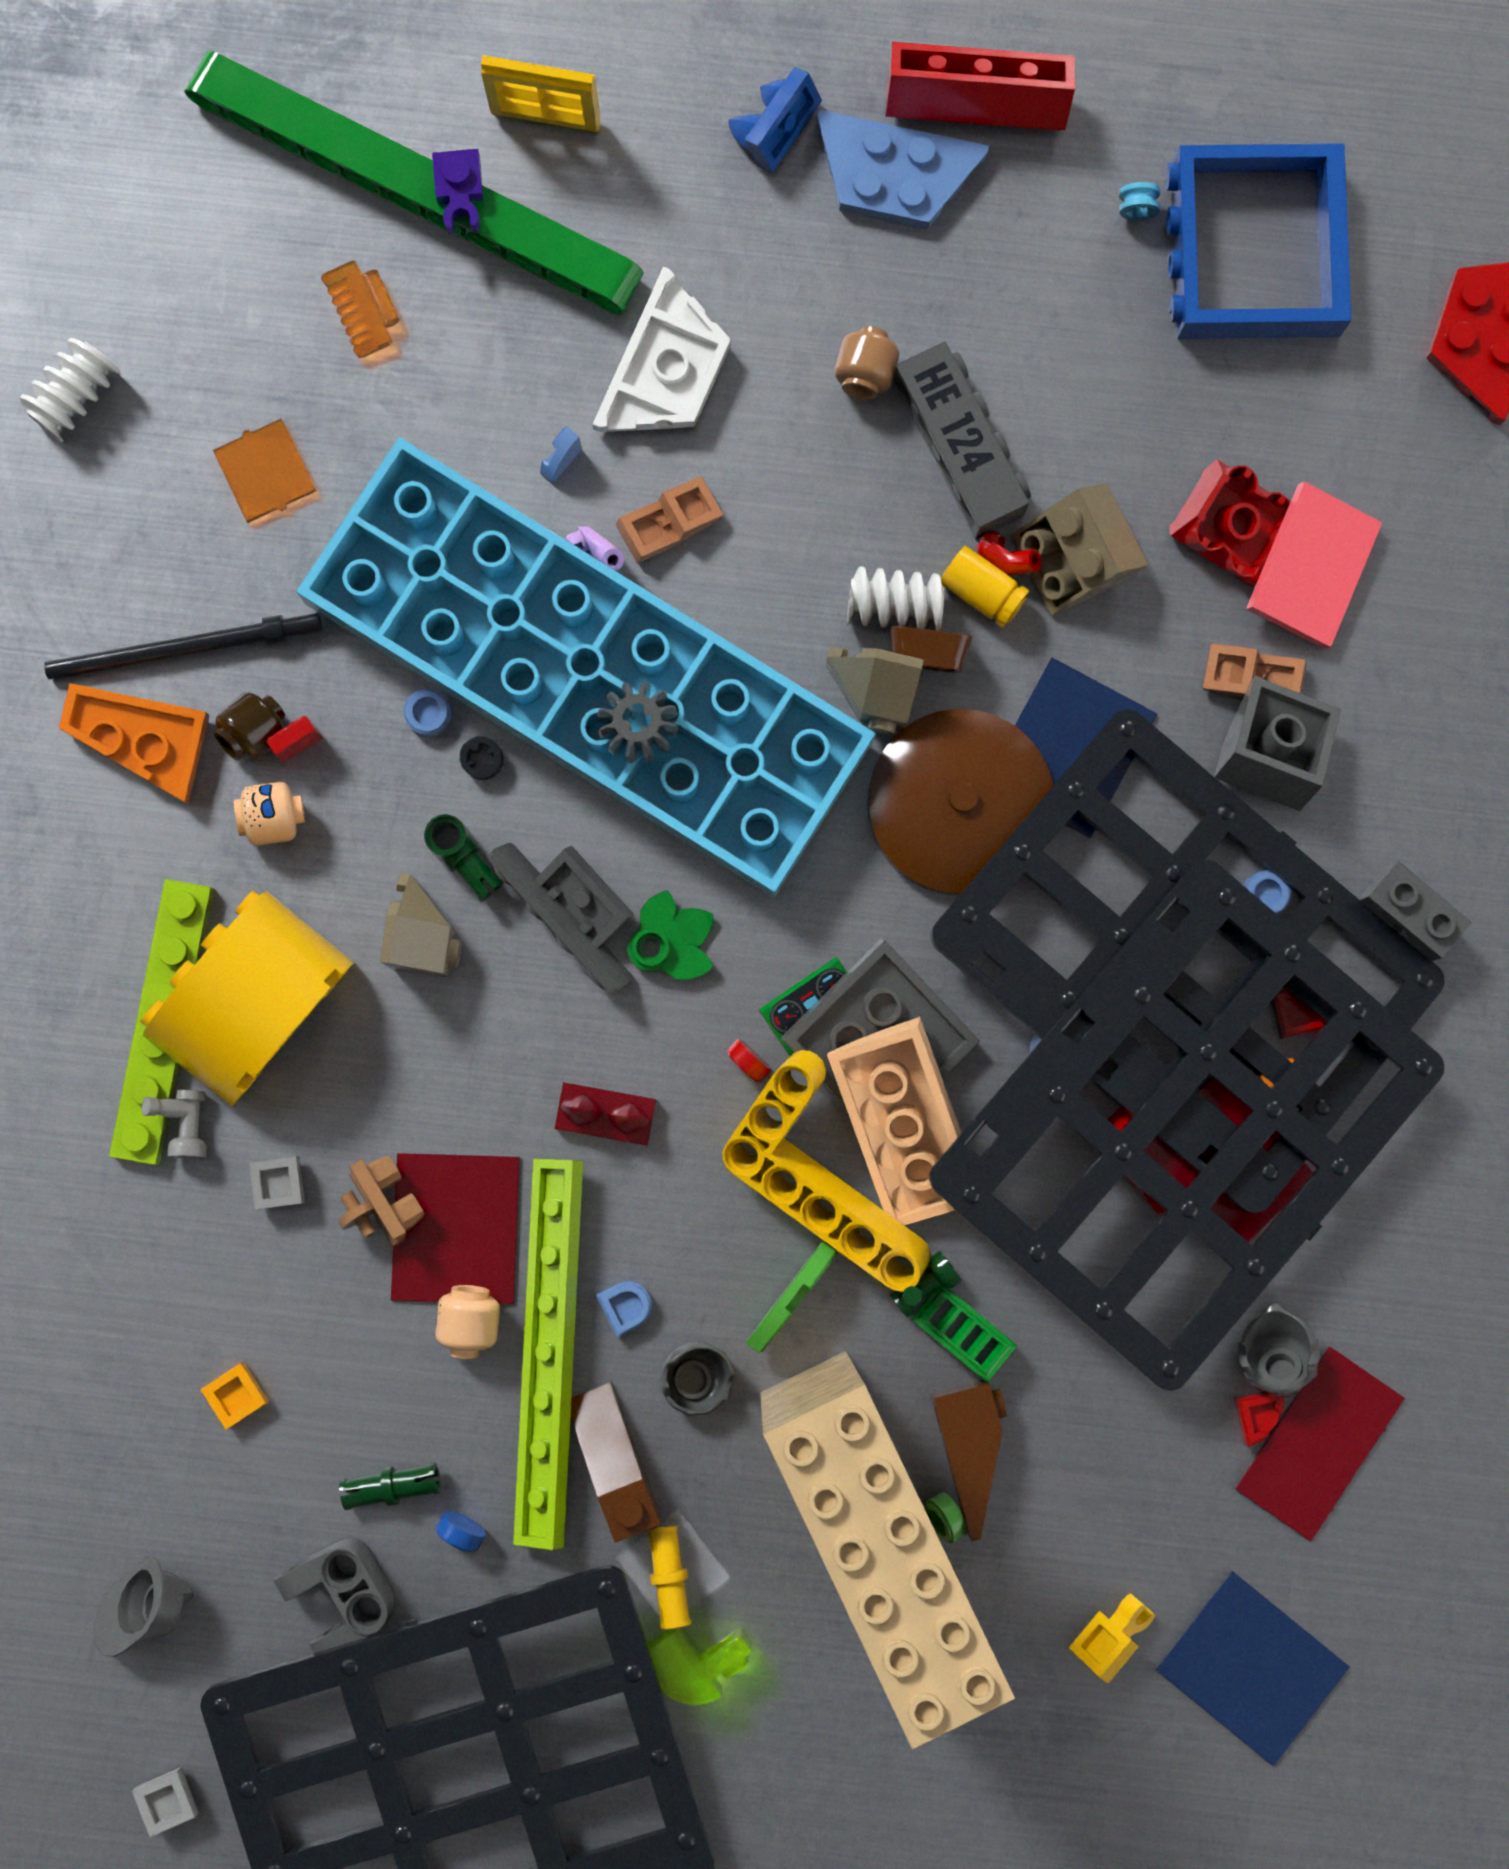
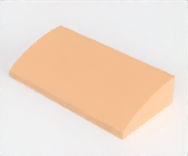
[827,1017,961,1226]

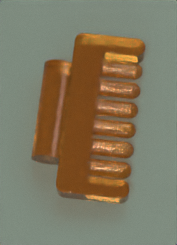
[321,261,400,358]

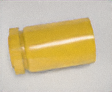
[941,545,1030,628]

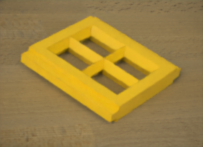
[481,55,601,132]

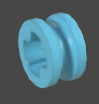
[1119,182,1161,220]

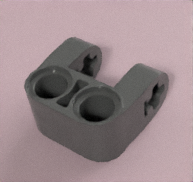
[273,1538,396,1653]

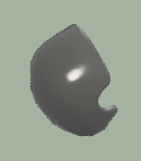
[660,1342,735,1416]

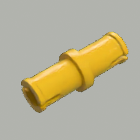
[647,1525,692,1629]

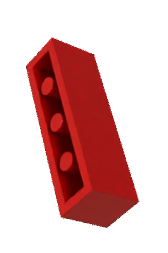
[885,42,1075,131]

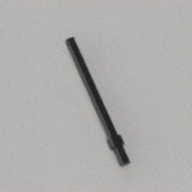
[44,613,323,680]

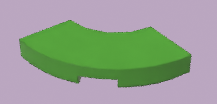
[745,1240,839,1354]

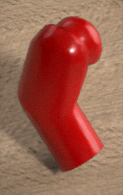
[976,531,1042,576]

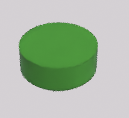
[926,1492,968,1544]

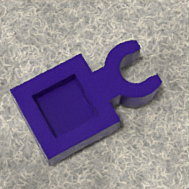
[432,149,484,235]

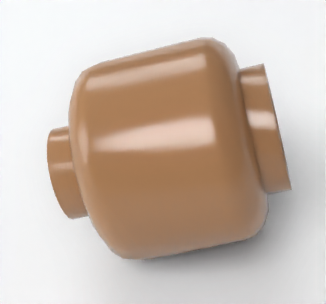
[834,326,899,400]

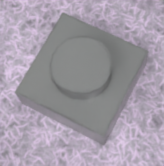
[249,1156,305,1210]
[132,1767,199,1838]

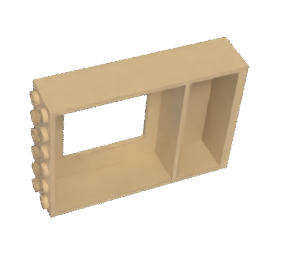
[760,1351,1015,1750]

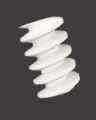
[19,338,121,442]
[847,566,944,631]

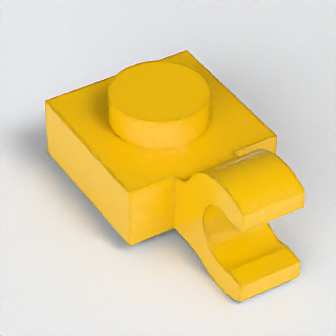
[1068,1593,1156,1684]

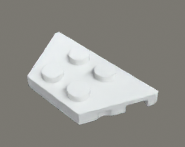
[593,267,731,432]

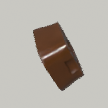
[890,626,972,673]

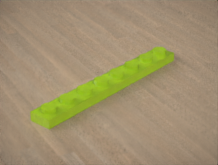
[513,1159,583,1550]

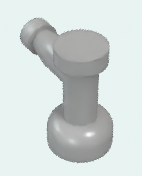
[142,1090,207,1159]

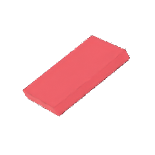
[1246,482,1382,649]

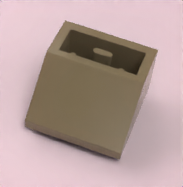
[1011,484,1148,616]

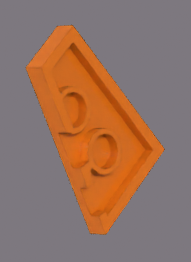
[59,683,210,805]

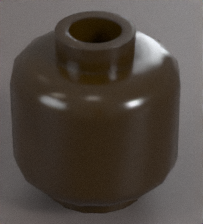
[214,692,285,762]

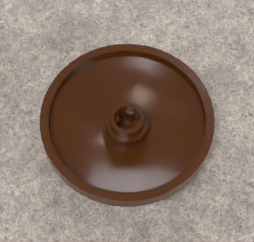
[867,709,1053,895]

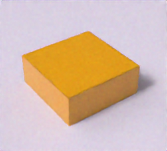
[200,1362,270,1430]

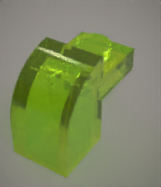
[647,1626,752,1705]

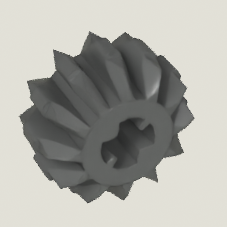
[597,681,678,763]

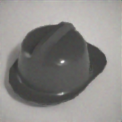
[94,1557,193,1657]

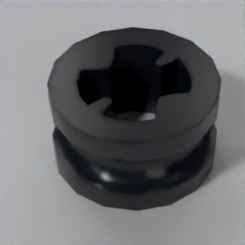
[459,736,504,780]

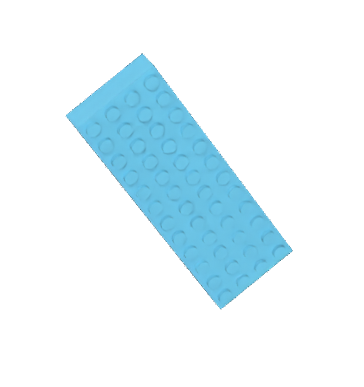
[296,437,876,898]

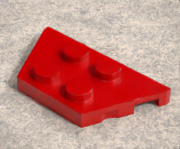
[1426,262,1509,425]

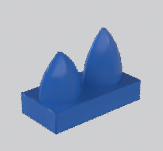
[728,67,822,173]

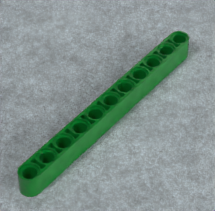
[184,51,644,315]

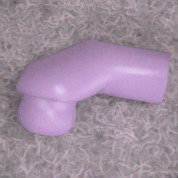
[565,526,624,571]

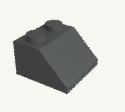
[1214,676,1341,811]

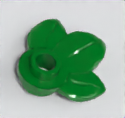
[627,890,713,980]

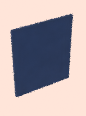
[1014,657,1158,839]
[1155,1571,1350,1767]

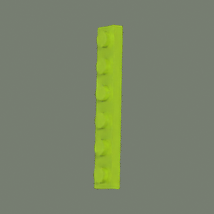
[109,879,215,1165]

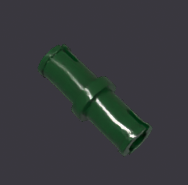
[339,1462,441,1510]

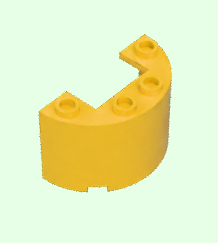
[140,890,354,1108]

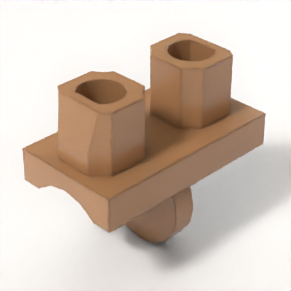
[338,1156,424,1247]

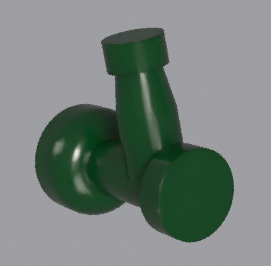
[890,1250,963,1317]

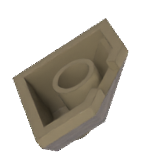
[826,648,924,736]
[380,873,462,977]

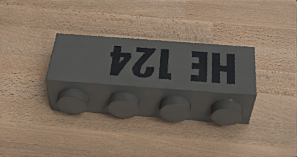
[893,341,1031,539]

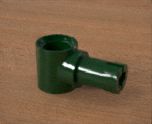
[424,814,504,902]

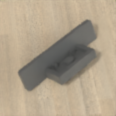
[487,843,634,995]

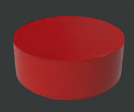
[727,1038,772,1083]

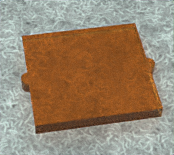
[213,418,316,523]

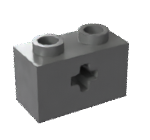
[1358,861,1472,962]

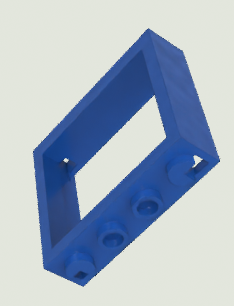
[1165,143,1351,339]

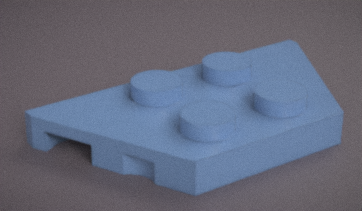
[817,109,989,229]

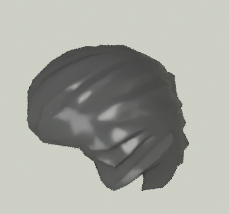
[1238,1302,1320,1399]

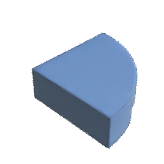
[540,426,582,484]

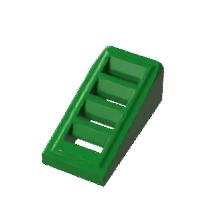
[911,1285,1017,1382]

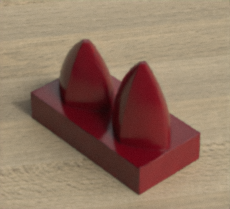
[554,1082,656,1146]

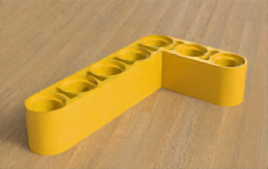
[722,1050,931,1292]

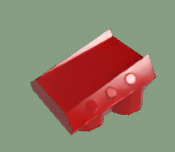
[1169,459,1290,587]

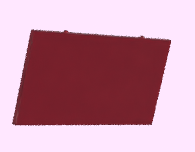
[1235,1346,1405,1541]

